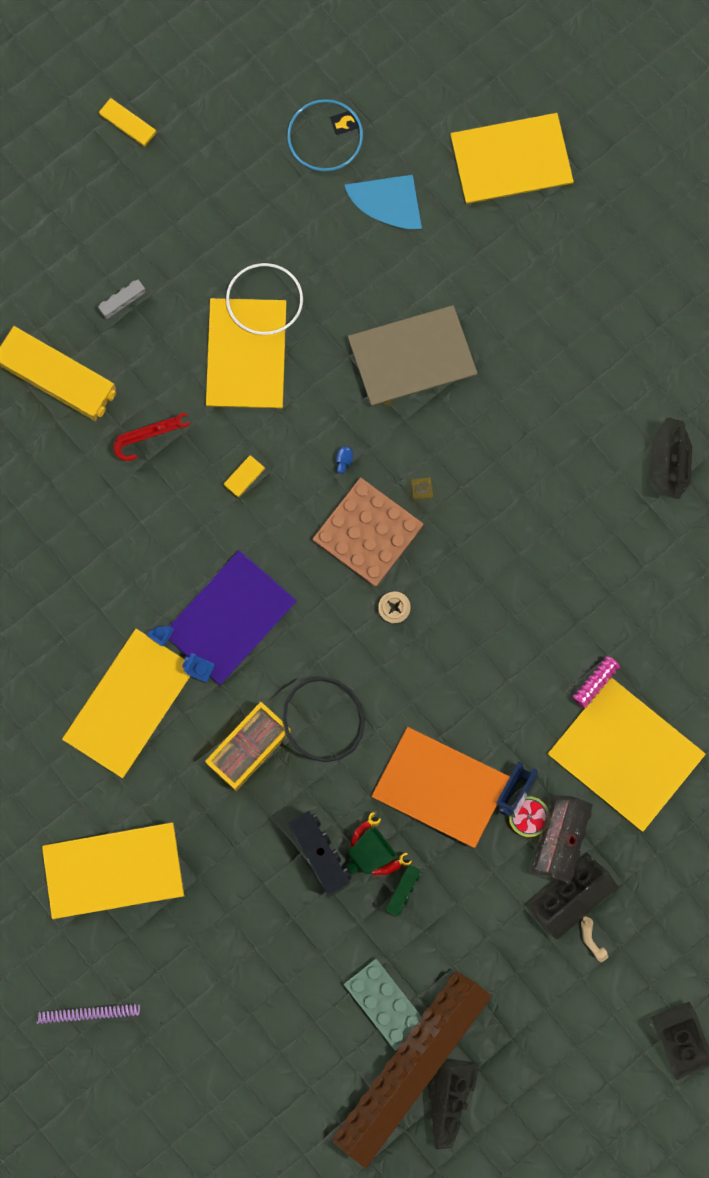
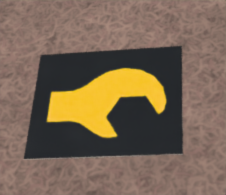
[330,111,359,136]

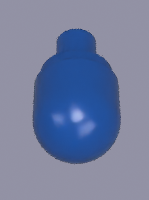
[336,447,353,474]

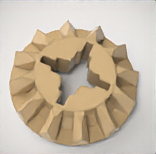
[379,592,411,624]

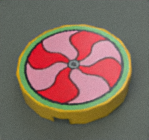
[509,796,550,838]

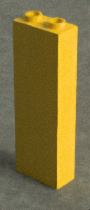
[0,326,116,422]

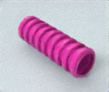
[573,656,620,708]

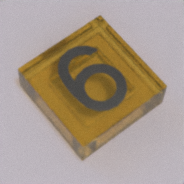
[411,477,433,500]

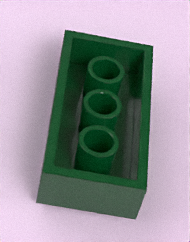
[385,864,421,918]

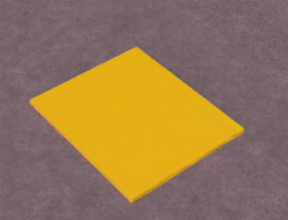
[548,678,705,832]

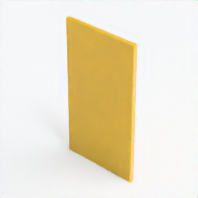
[62,629,190,778]
[42,823,184,919]

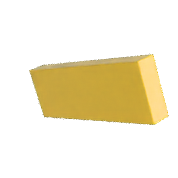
[99,98,156,147]

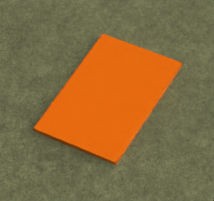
[371,727,510,848]

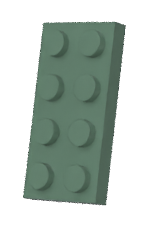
[344,959,422,1051]

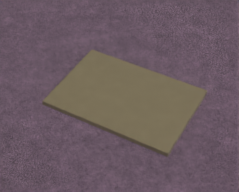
[348,305,478,406]

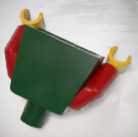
[347,812,412,876]

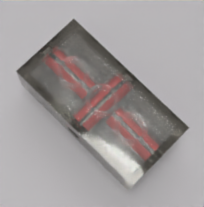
[529,795,593,883]

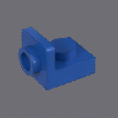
[182,653,215,683]

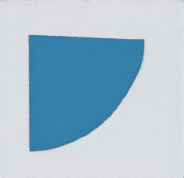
[345,175,422,229]

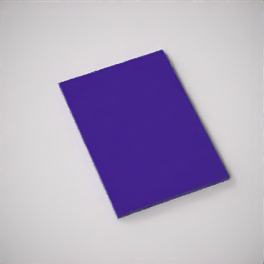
[169,550,297,685]

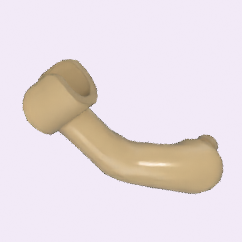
[581,916,608,962]

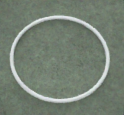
[226,263,303,335]

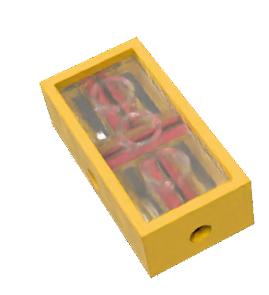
[205,702,291,791]

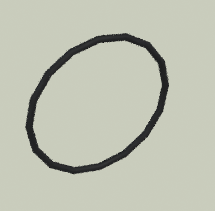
[282,677,365,762]

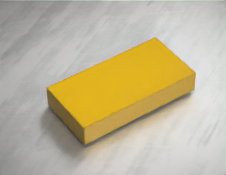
[224,455,265,498]

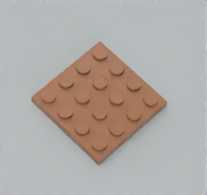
[313,477,424,587]

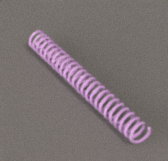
[36,1004,140,1024]

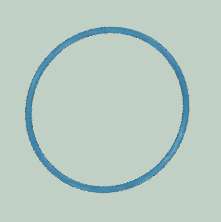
[287,99,363,171]

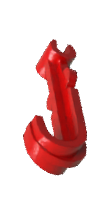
[113,413,191,461]

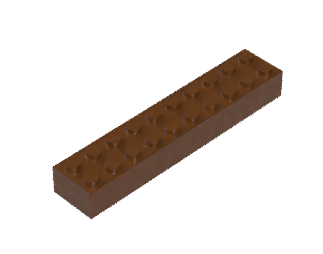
[331,971,492,1168]

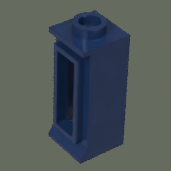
[496,762,539,818]

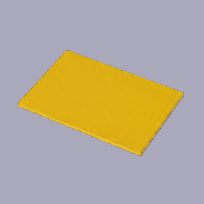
[450,113,574,204]
[206,298,286,408]

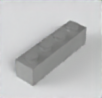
[98,280,146,320]

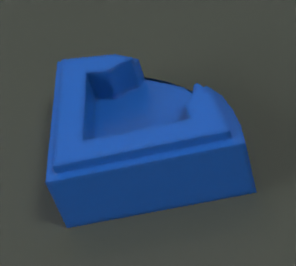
[147,626,174,646]

